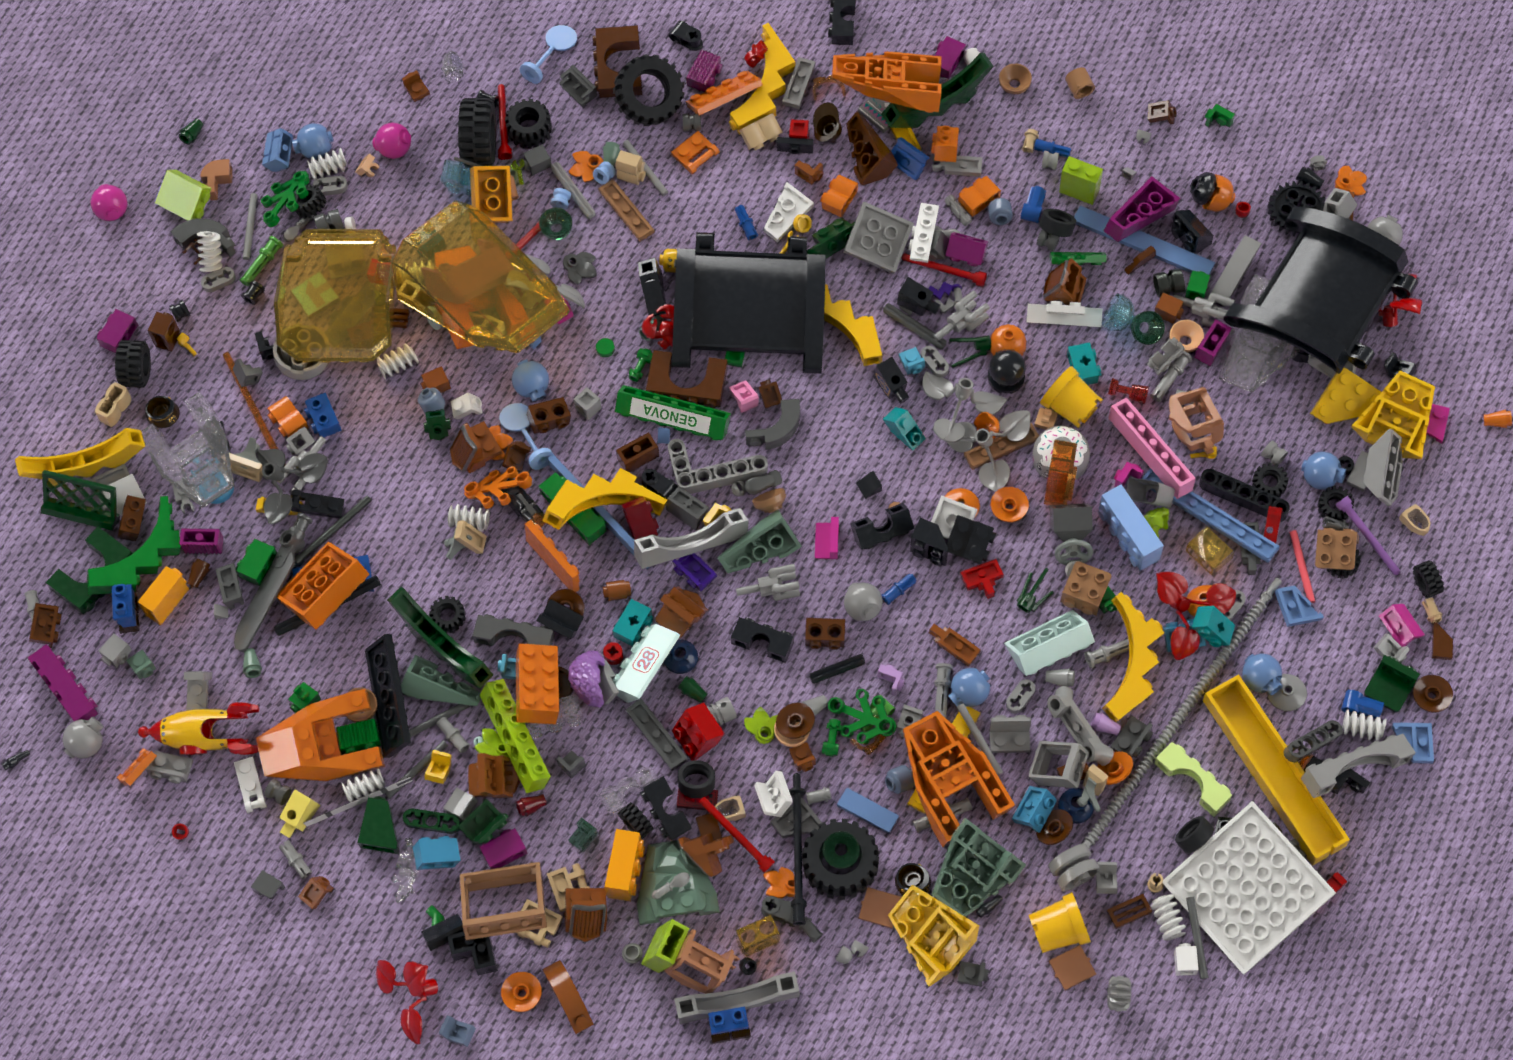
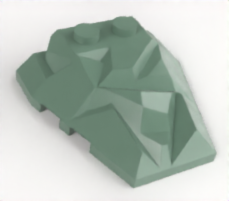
[932,818,1026,917]
[637,840,720,925]

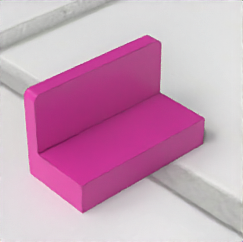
[815,517,839,559]
[1379,603,1425,647]

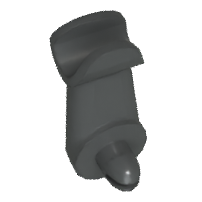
[745,470,782,495]

